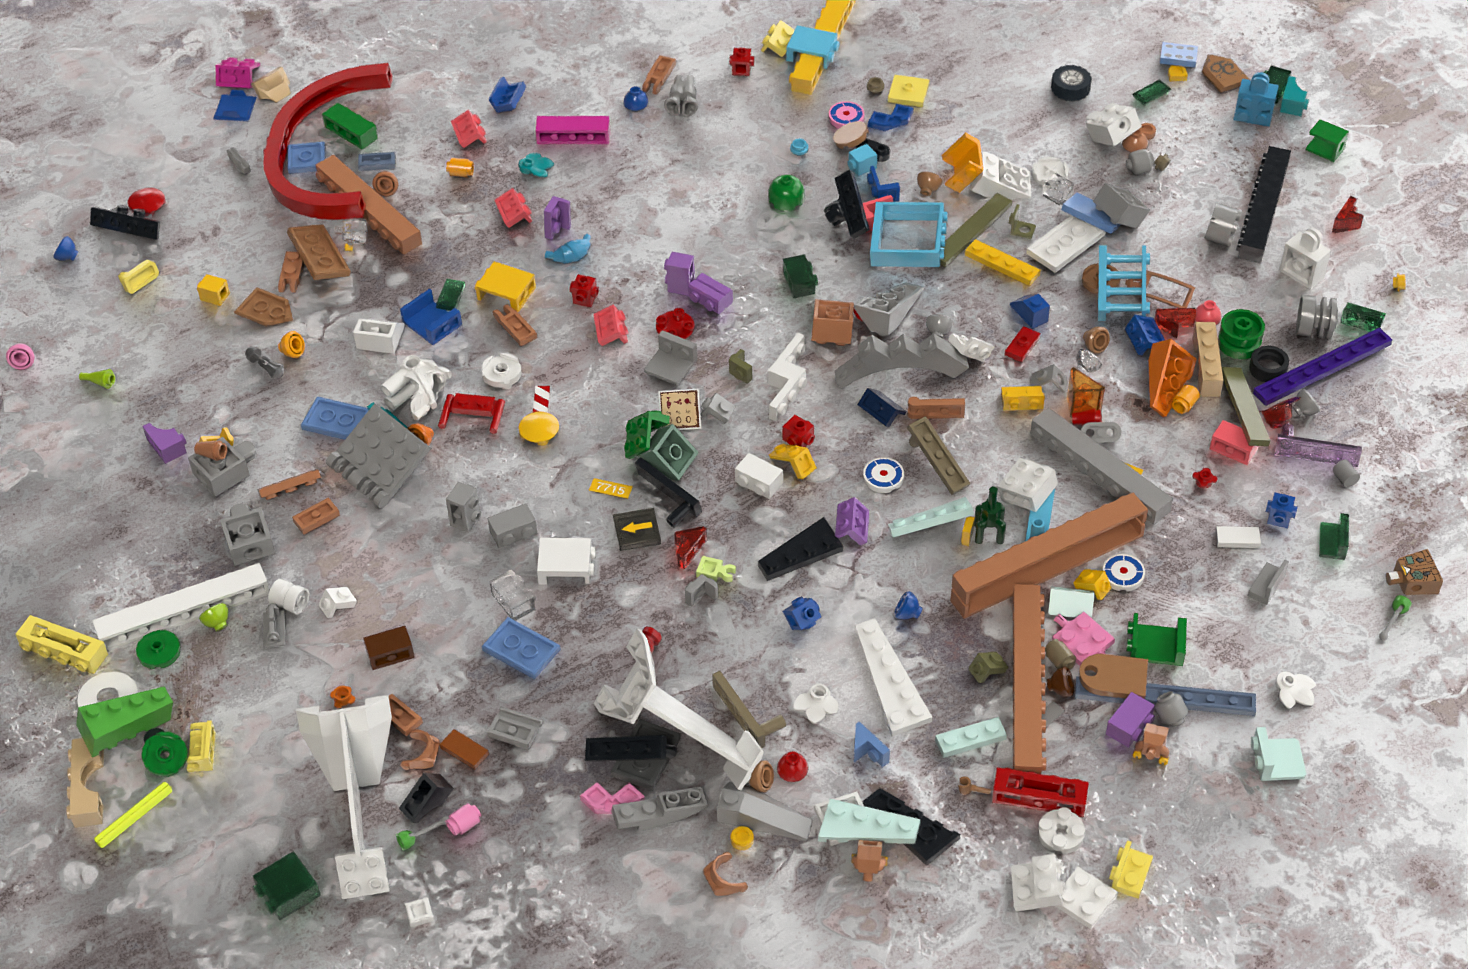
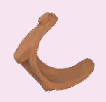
[401,729,440,770]
[703,852,748,896]

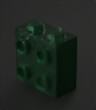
[252,851,321,920]

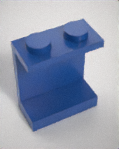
[400,289,462,345]

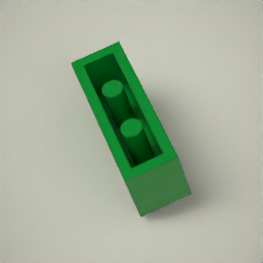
[322,103,378,150]

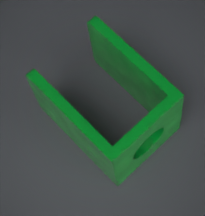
[1305,119,1349,162]

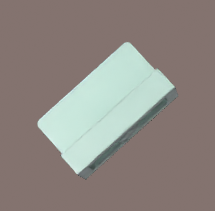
[1048,586,1094,618]

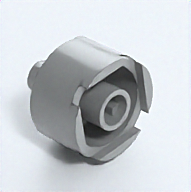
[1205,203,1242,247]

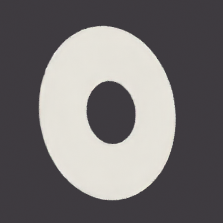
[77,672,138,707]

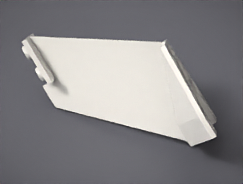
[593,628,764,790]
[296,695,392,899]

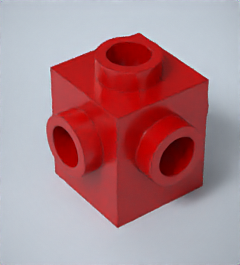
[729,48,755,76]
[570,274,599,307]
[782,415,815,447]

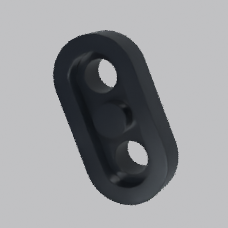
[856,138,890,162]

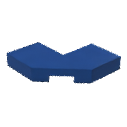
[868,104,914,131]

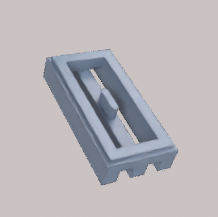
[358,152,396,171]

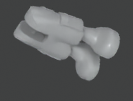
[664,75,698,117]

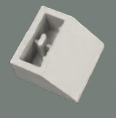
[353,318,405,354]

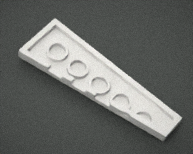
[855,618,932,737]

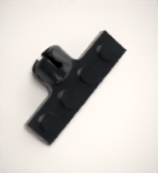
[824,169,870,239]

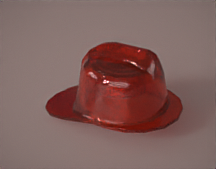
[1259,397,1301,429]

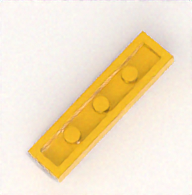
[965,239,1041,286]

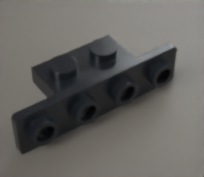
[90,205,160,240]

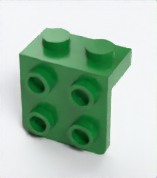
[624,410,670,459]

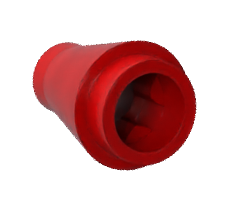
[1072,408,1102,426]

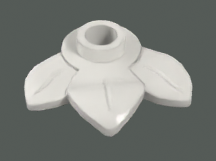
[1276,672,1316,709]
[794,684,839,724]

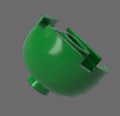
[768,174,805,211]

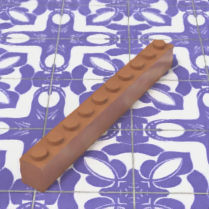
[1013,584,1046,774]

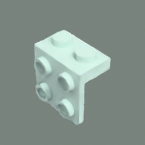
[1251,727,1306,781]

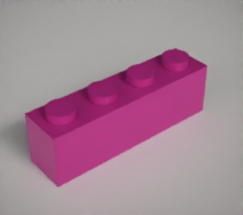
[535,116,610,144]

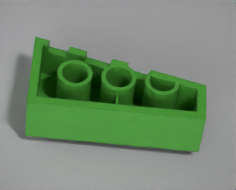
[76,686,173,758]

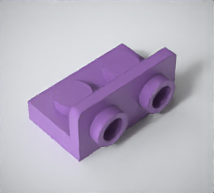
[544,196,571,240]
[835,497,869,546]

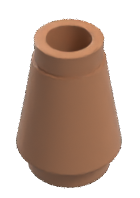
[194,440,227,461]

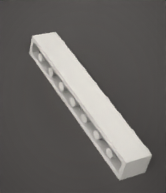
[92,563,270,651]

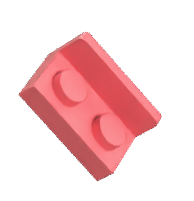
[451,110,487,148]
[494,188,532,228]
[593,304,628,346]

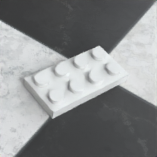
[1026,215,1106,273]

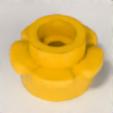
[1393,273,1406,292]

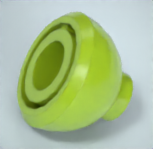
[199,603,228,632]

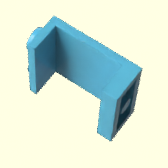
[786,25,840,69]

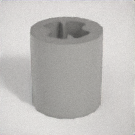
[1333,460,1360,487]

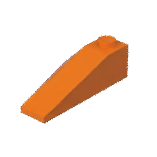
[1149,339,1196,417]

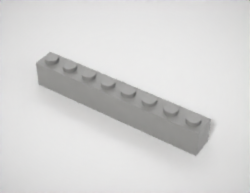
[1030,407,1173,525]

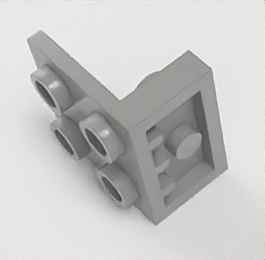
[644,331,697,385]

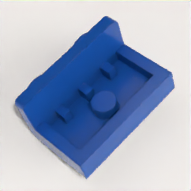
[489,77,527,113]

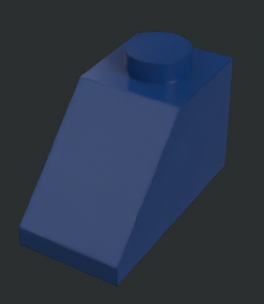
[1010,294,1050,329]

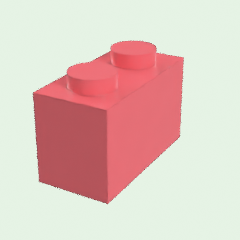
[1210,420,1258,465]

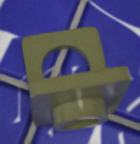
[1009,204,1036,239]

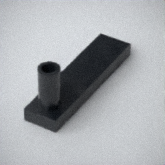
[635,457,702,528]
[585,735,677,762]

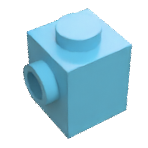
[847,144,877,176]

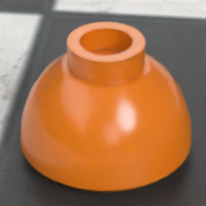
[407,424,434,446]

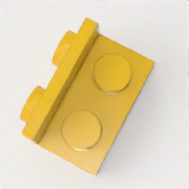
[1001,386,1045,410]

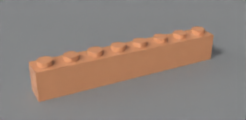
[315,155,422,255]

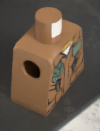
[1386,549,1443,595]

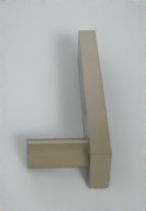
[907,416,971,495]
[712,671,786,748]

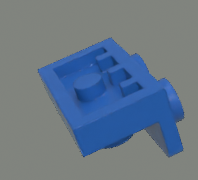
[1125,315,1165,356]

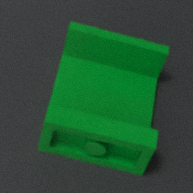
[1126,613,1187,666]

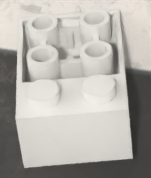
[971,151,1031,199]

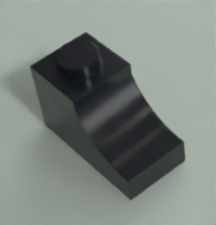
[399,772,454,823]

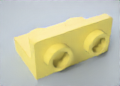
[1109,840,1153,899]

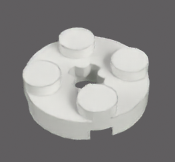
[482,353,522,390]
[1038,807,1085,854]

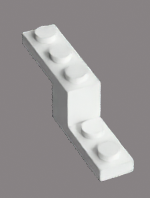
[768,333,807,421]

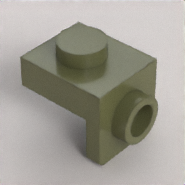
[728,349,753,384]
[968,652,1008,683]

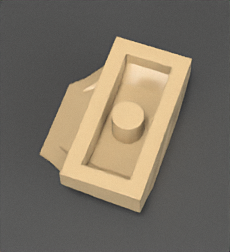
[251,66,291,103]

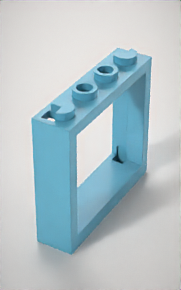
[870,202,948,267]

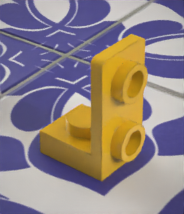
[769,444,817,479]

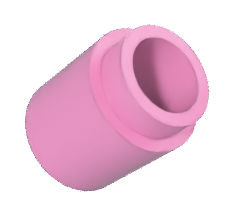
[445,803,481,836]

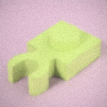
[696,556,736,582]

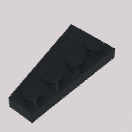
[758,517,843,581]

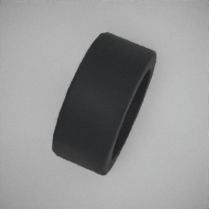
[1249,345,1289,382]

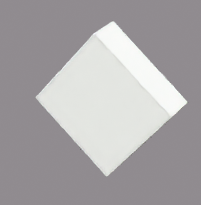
[405,897,434,927]

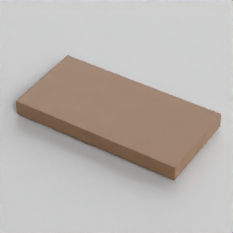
[287,224,351,280]

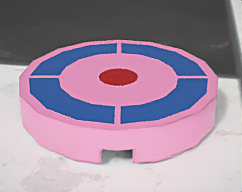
[829,101,864,129]

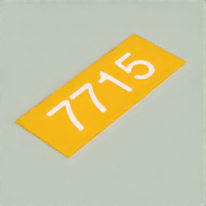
[589,478,633,499]

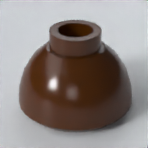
[1047,666,1074,697]

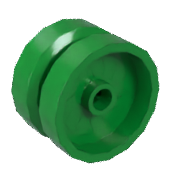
[1218,309,1265,360]

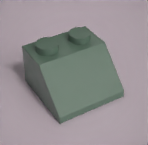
[638,424,699,481]

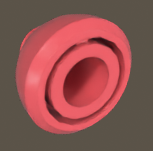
[1194,300,1221,325]

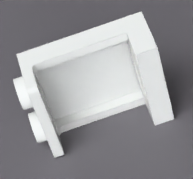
[537,538,596,584]

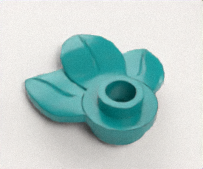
[518,153,554,177]

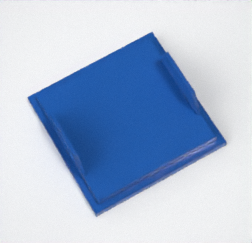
[213,90,257,121]

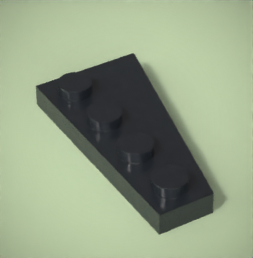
[863,788,961,866]

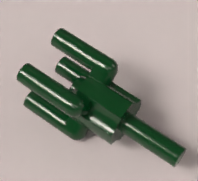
[974,486,1006,544]

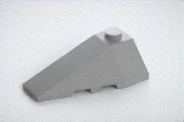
[717,782,813,842]

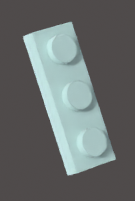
[935,717,1007,758]

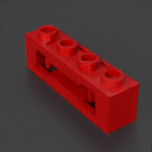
[992,767,1089,818]

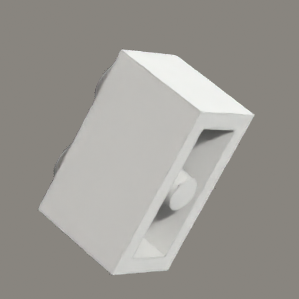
[735,453,783,499]

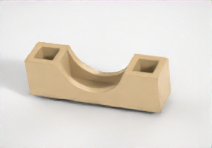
[1192,322,1223,397]
[66,738,104,828]

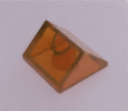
[1067,367,1105,417]

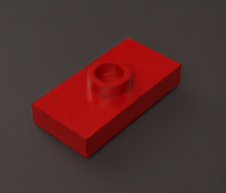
[1005,326,1041,362]

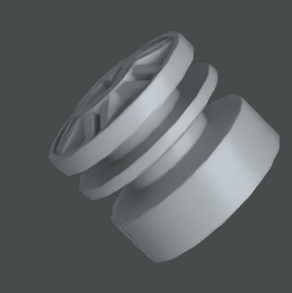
[1296,295,1338,339]

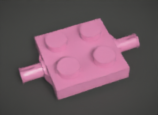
[1052,612,1115,666]

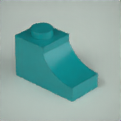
[1280,76,1309,116]

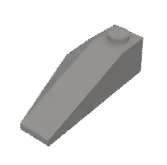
[854,282,923,336]

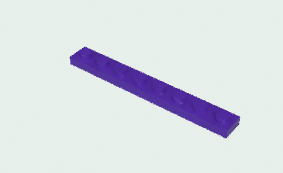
[1253,328,1393,406]

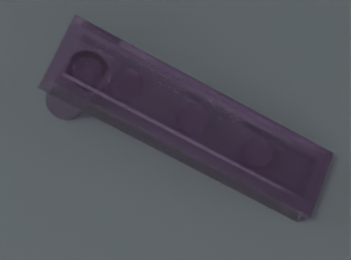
[1274,424,1362,468]

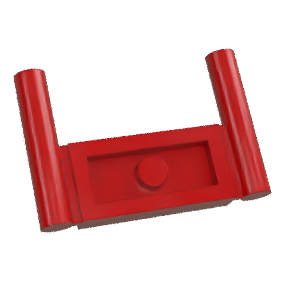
[438,393,505,434]

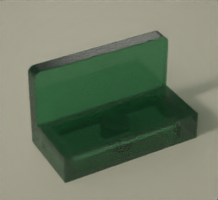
[1319,513,1349,560]

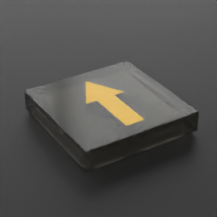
[612,508,661,551]

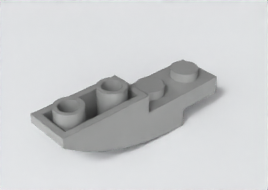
[611,787,708,831]

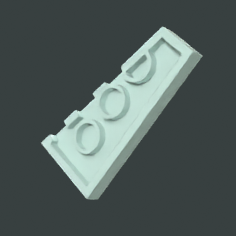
[888,497,974,537]
[818,799,920,844]

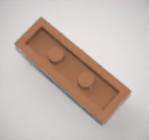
[257,469,321,500]

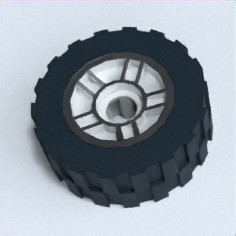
[1051,65,1092,101]

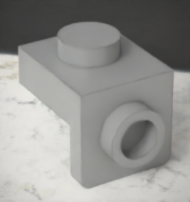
[700,393,736,424]
[685,574,718,607]

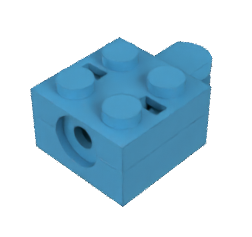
[1234,72,1279,127]

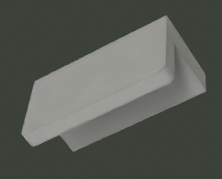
[1247,560,1289,605]

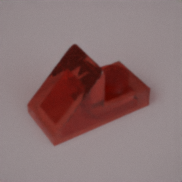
[1332,196,1364,233]
[1154,308,1196,338]
[674,526,708,569]

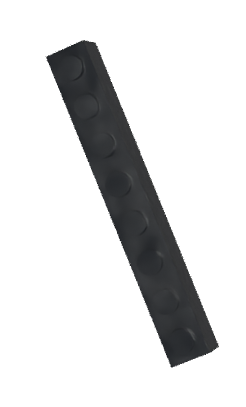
[1236,146,1291,263]

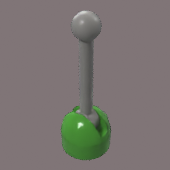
[1379,595,1412,641]
[396,816,449,851]

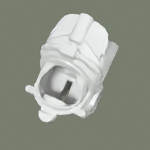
[380,355,452,421]

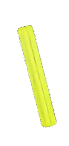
[94,782,172,848]

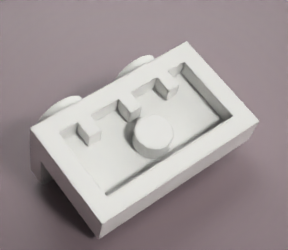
[948,333,995,362]

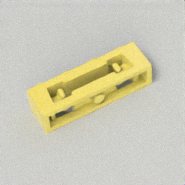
[15,615,108,674]

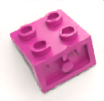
[215,57,260,88]

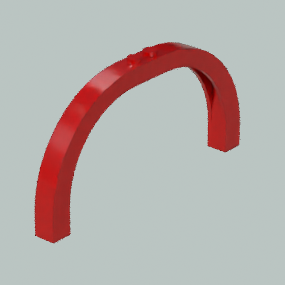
[263,63,393,220]

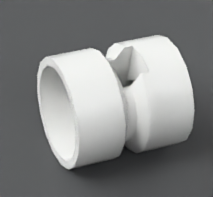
[268,578,309,615]

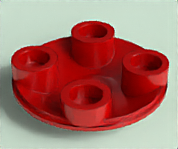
[128,188,166,216]
[656,308,695,339]

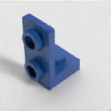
[867,166,900,202]

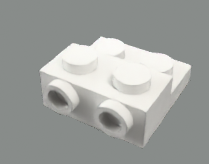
[1011,853,1066,912]

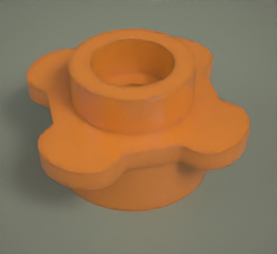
[330,686,356,708]

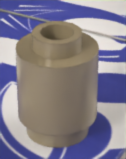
[1045,639,1076,670]

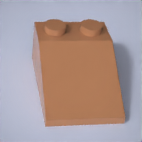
[811,299,854,346]

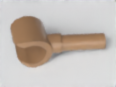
[958,776,991,795]

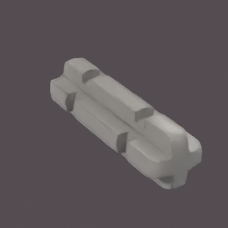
[227,147,251,174]

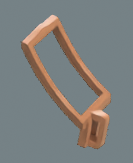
[1125,270,1195,311]

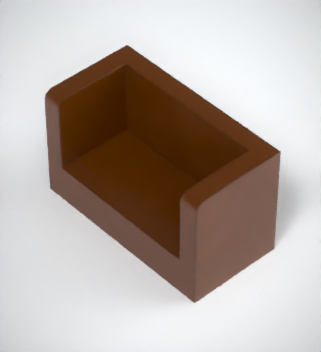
[363,625,415,670]

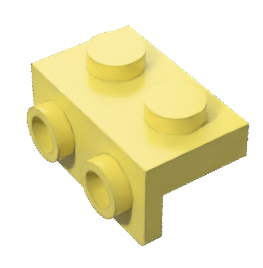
[761,20,795,57]

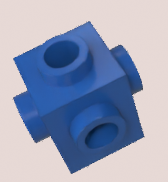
[1265,492,1298,529]
[782,596,822,630]

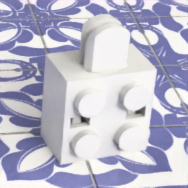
[1085,103,1142,146]
[1279,227,1331,290]

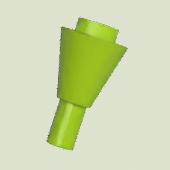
[79,369,115,389]

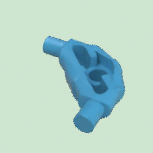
[545,234,591,264]

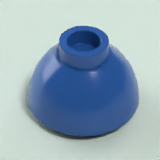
[623,86,648,111]
[53,236,79,261]
[894,591,923,620]

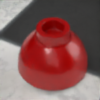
[777,751,809,782]

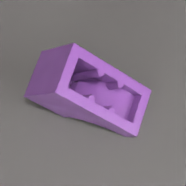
[143,423,187,464]

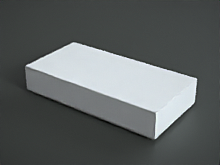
[1215,526,1261,548]

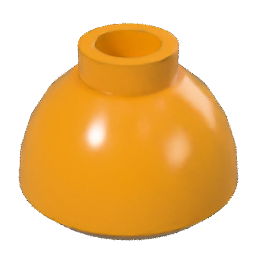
[278,331,305,358]

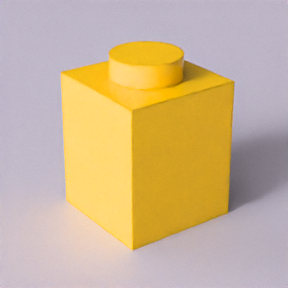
[197,274,230,306]

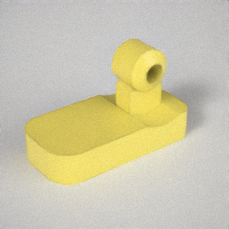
[118,260,159,294]

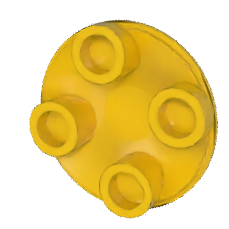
[519,412,559,446]

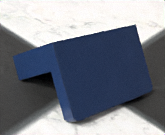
[857,388,907,427]

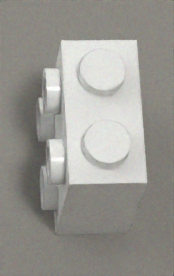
[997,458,1058,512]

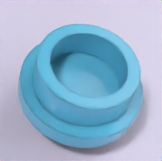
[790,139,808,155]

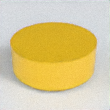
[730,826,754,850]

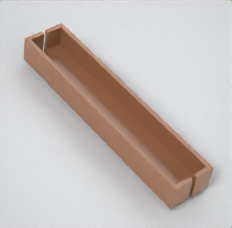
[950,492,1148,619]

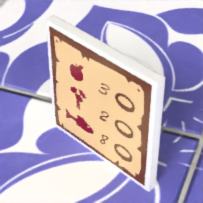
[658,389,701,430]

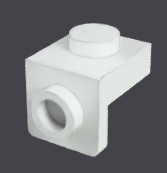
[319,587,357,618]

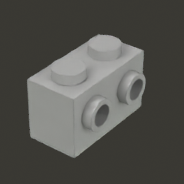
[446,482,481,532]

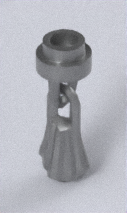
[245,346,284,379]

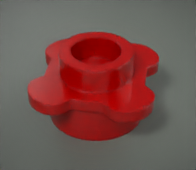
[1192,468,1218,489]

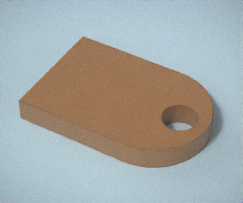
[1079,654,1148,699]

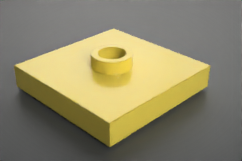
[888,75,930,107]

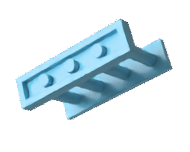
[1098,245,1150,321]

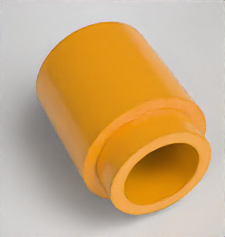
[446,158,474,178]
[1172,385,1200,414]

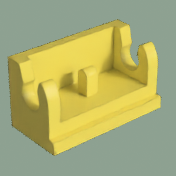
[187,720,216,772]

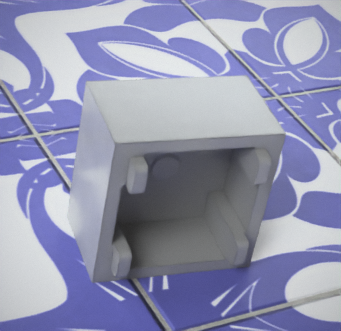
[1093,183,1150,228]

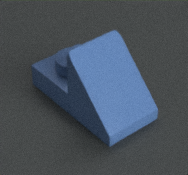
[854,722,890,767]

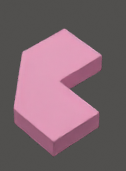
[580,782,645,814]

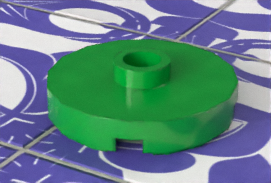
[136,630,181,669]
[141,732,188,777]

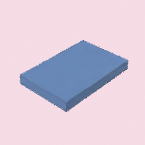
[1061,193,1122,234]
[301,396,368,440]
[482,617,561,680]

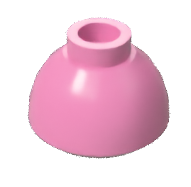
[6,343,35,370]

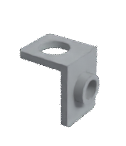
[1030,364,1067,393]

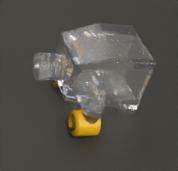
[335,218,368,251]

